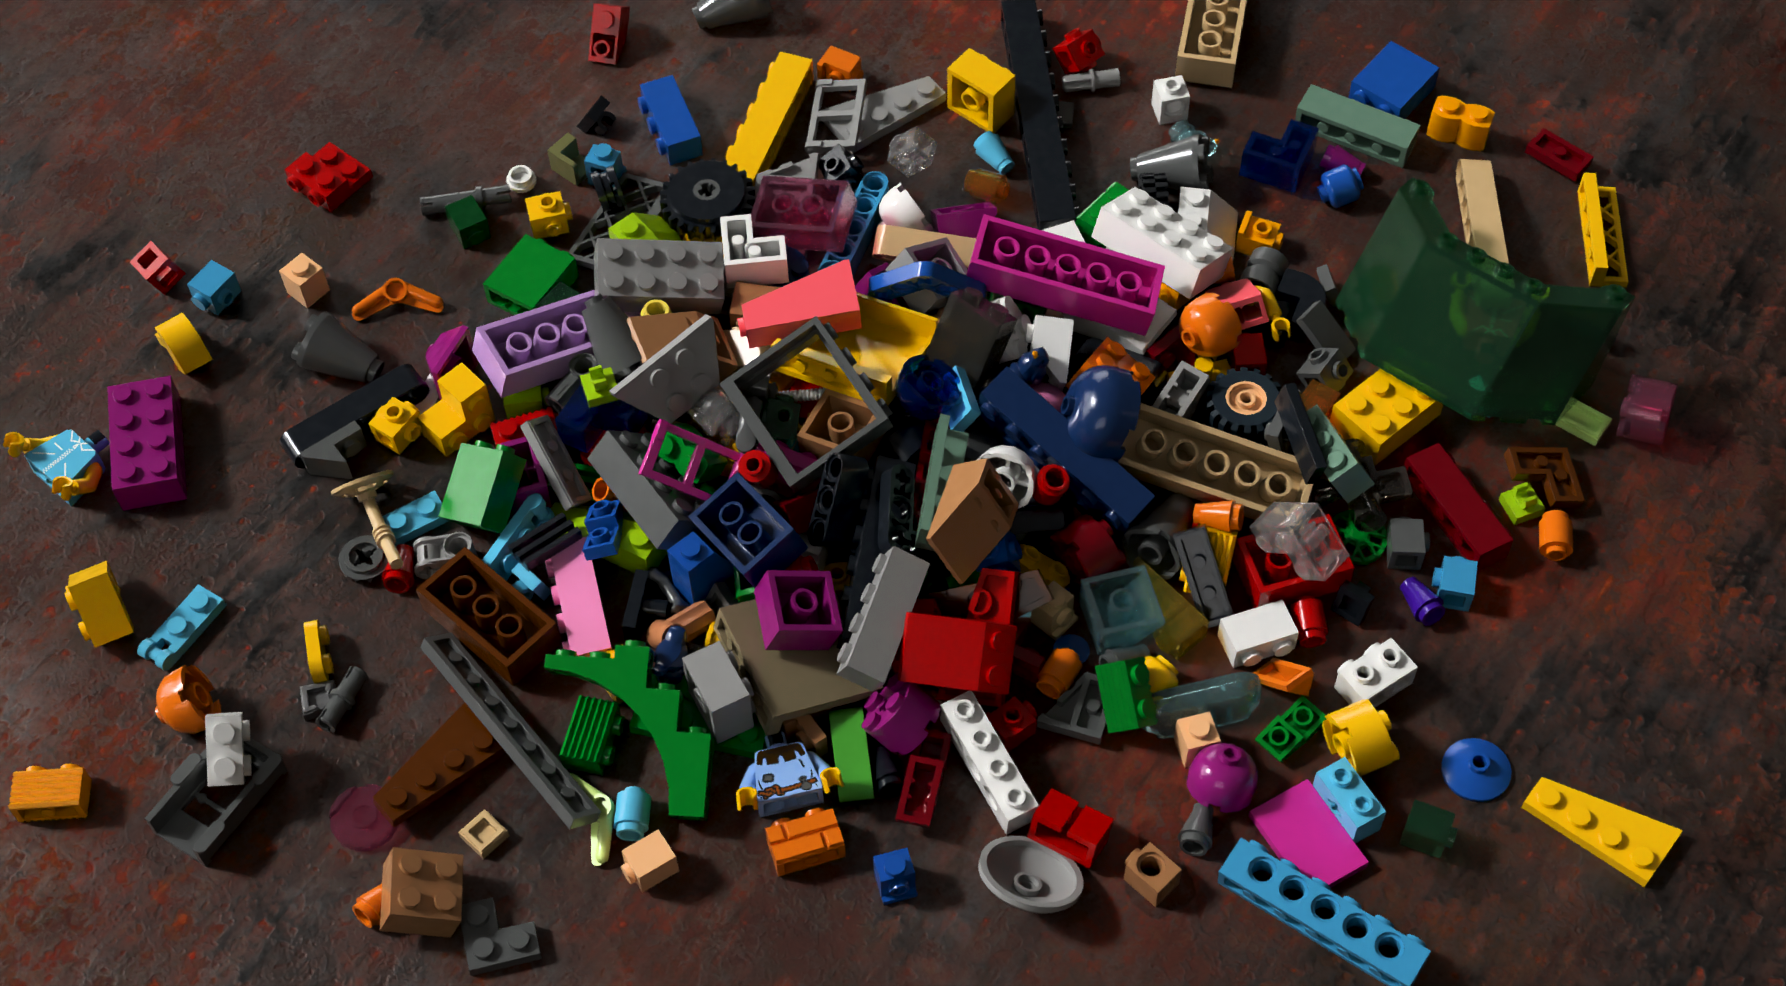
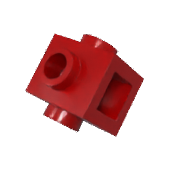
[1052,28,1105,74]

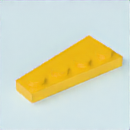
[1521,777,1683,888]

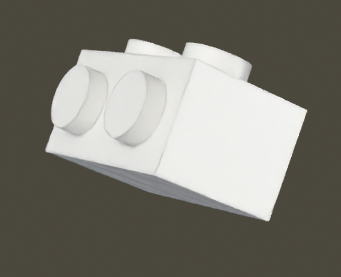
[1334,638,1418,708]
[205,712,252,787]

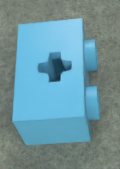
[1313,757,1386,844]

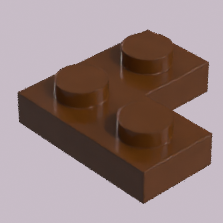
[1504,447,1585,508]

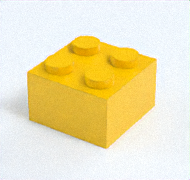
[947,48,1015,134]

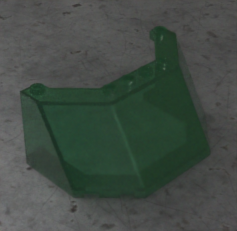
[1335,177,1635,426]

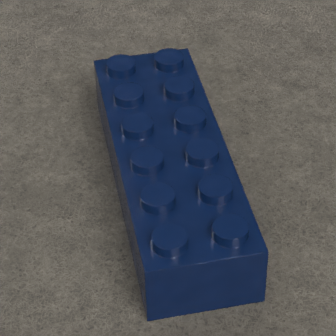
[978,367,1155,541]

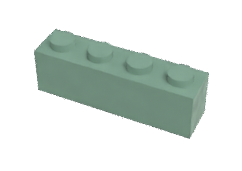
[1294,84,1420,168]

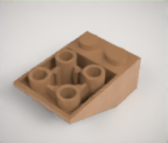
[626,311,739,383]
[926,458,1019,584]

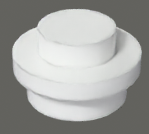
[506,165,537,193]

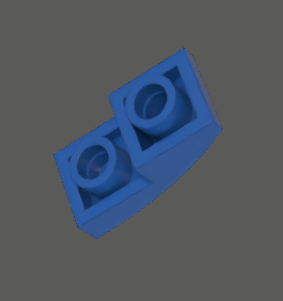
[582,499,623,561]

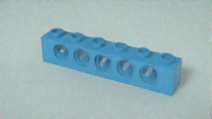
[1217,838,1431,986]

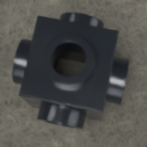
[819,144,864,199]

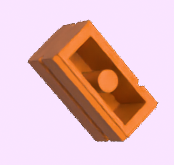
[765,808,846,877]

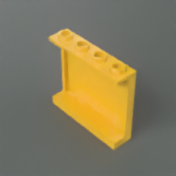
[771,292,938,406]

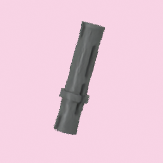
[420,184,512,216]

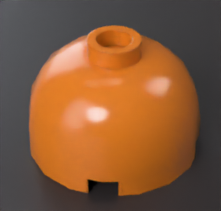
[1179,293,1242,358]
[155,665,222,734]

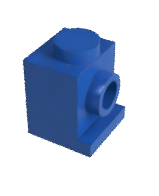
[873,848,918,906]

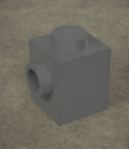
[1386,517,1430,570]

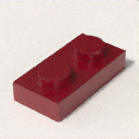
[1525,128,1594,182]

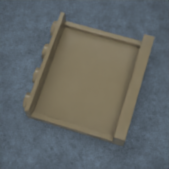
[713,593,883,736]

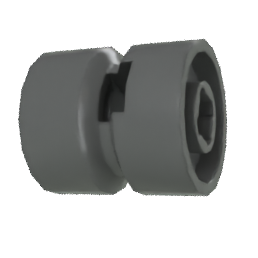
[1239,247,1289,297]

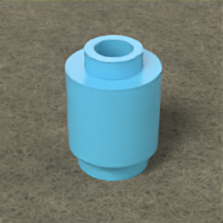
[613,786,652,841]

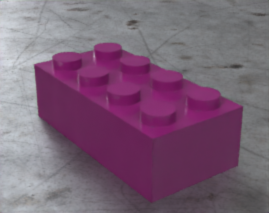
[107,375,187,511]

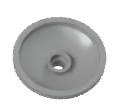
[978,836,1084,914]

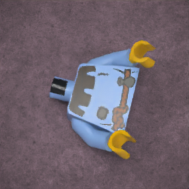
[736,731,844,817]

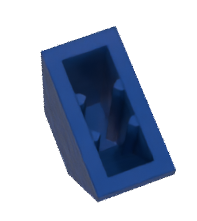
[667,531,735,605]

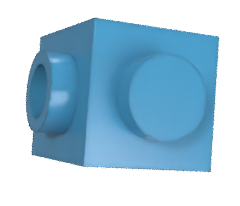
[187,260,241,316]
[1431,556,1478,612]

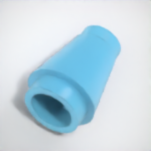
[973,131,1015,175]

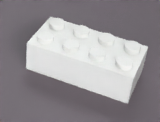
[1091,187,1233,300]

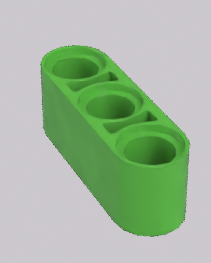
[828,706,874,803]

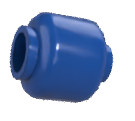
[1317,164,1364,208]

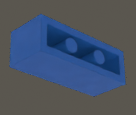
[637,75,703,165]

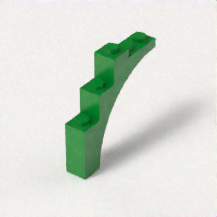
[544,640,715,821]

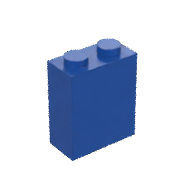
[1348,41,1440,119]

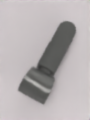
[736,372,772,454]

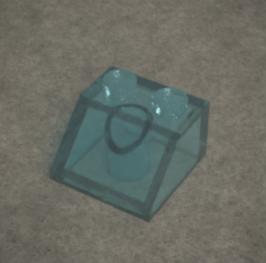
[1079,565,1165,655]

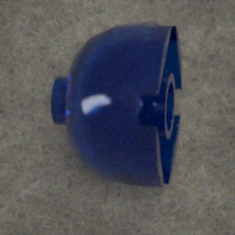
[895,355,962,421]

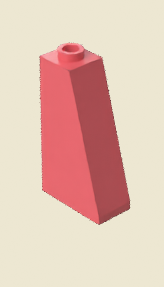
[737,259,862,349]

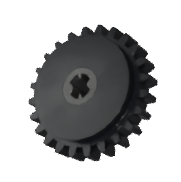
[660,158,756,241]

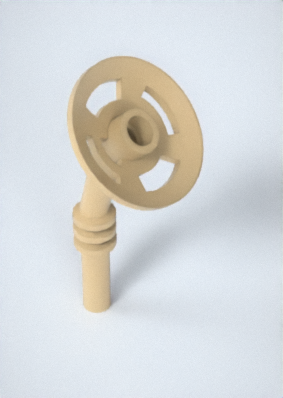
[331,470,403,570]

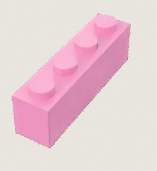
[545,537,612,657]

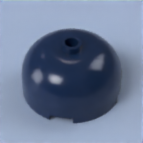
[1061,365,1141,462]

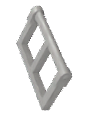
[804,79,867,154]

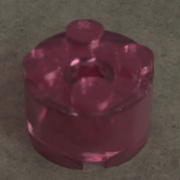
[1616,374,1677,445]

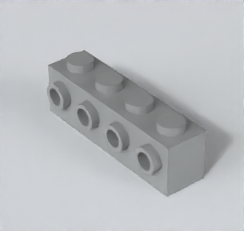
[837,546,930,692]

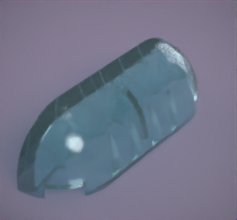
[1142,672,1262,739]

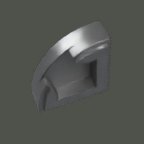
[300,680,336,721]

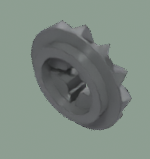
[338,535,388,583]

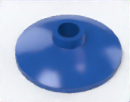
[1441,738,1512,802]

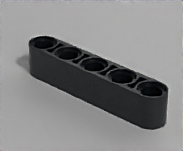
[279,364,430,469]

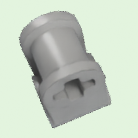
[413,532,478,579]

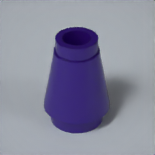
[1400,577,1445,625]

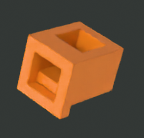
[817,45,864,92]

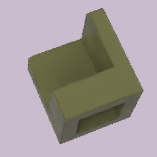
[547,133,587,186]

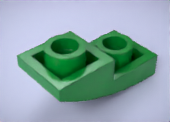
[1255,695,1326,763]

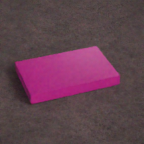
[1249,779,1369,888]

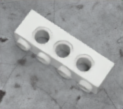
[940,690,1039,835]

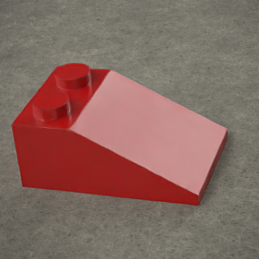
[897,612,1017,695]

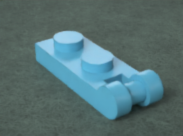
[482,493,555,581]
[137,584,226,671]

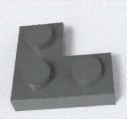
[461,897,542,976]

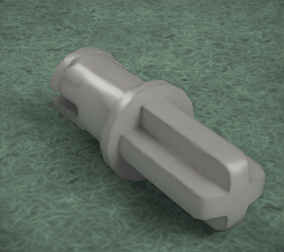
[1062,68,1121,92]

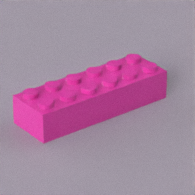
[966,214,1165,336]

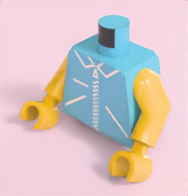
[3,430,110,506]

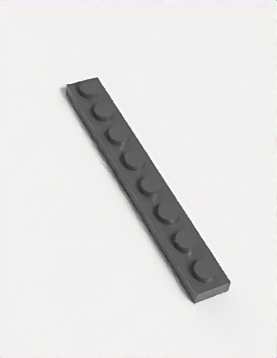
[420,632,601,829]

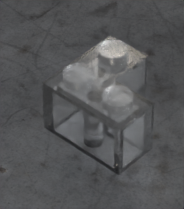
[1249,502,1350,581]

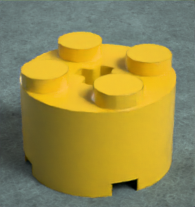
[1322,699,1399,777]

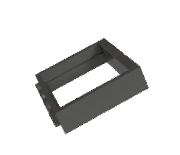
[719,316,894,495]

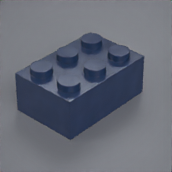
[688,472,809,588]

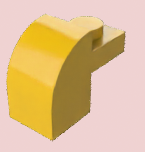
[155,313,213,375]

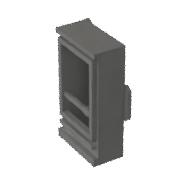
[144,737,288,867]

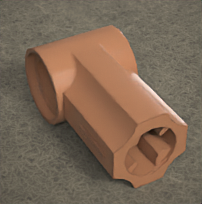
[646,600,716,649]

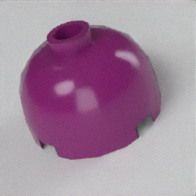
[1187,742,1258,813]

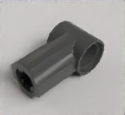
[545,353,597,417]

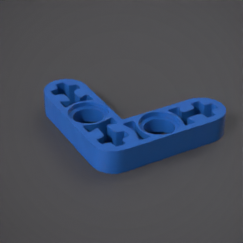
[868,261,986,306]

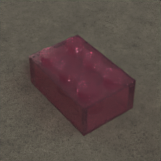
[751,175,858,253]

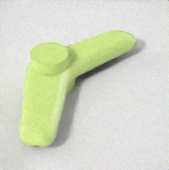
[570,773,616,866]

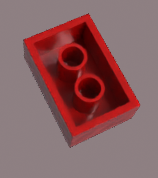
[1233,514,1355,608]

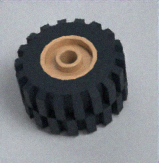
[1202,367,1281,446]

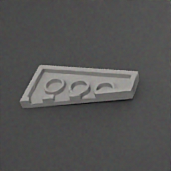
[821,76,946,154]

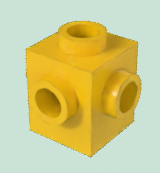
[525,191,573,239]
[368,397,422,455]

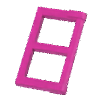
[638,418,744,502]

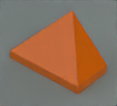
[1248,658,1314,697]

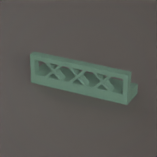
[914,414,969,552]

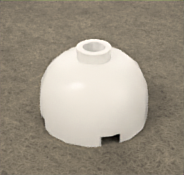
[878,183,935,232]
[977,445,1037,509]

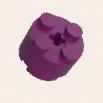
[862,672,940,755]

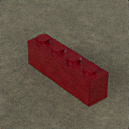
[1401,443,1513,571]

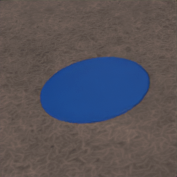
[1053,634,1090,664]

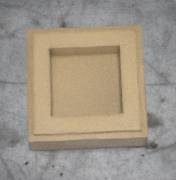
[459,809,509,859]

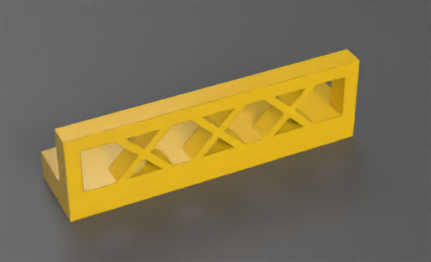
[1577,172,1628,287]

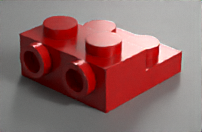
[285,142,373,213]

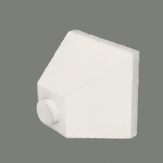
[1025,315,1074,391]

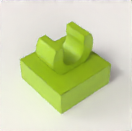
[580,365,620,408]
[1499,482,1546,525]

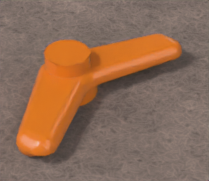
[352,278,444,321]

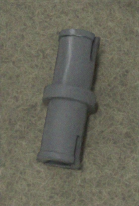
[315,666,369,733]

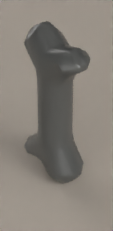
[648,567,690,614]

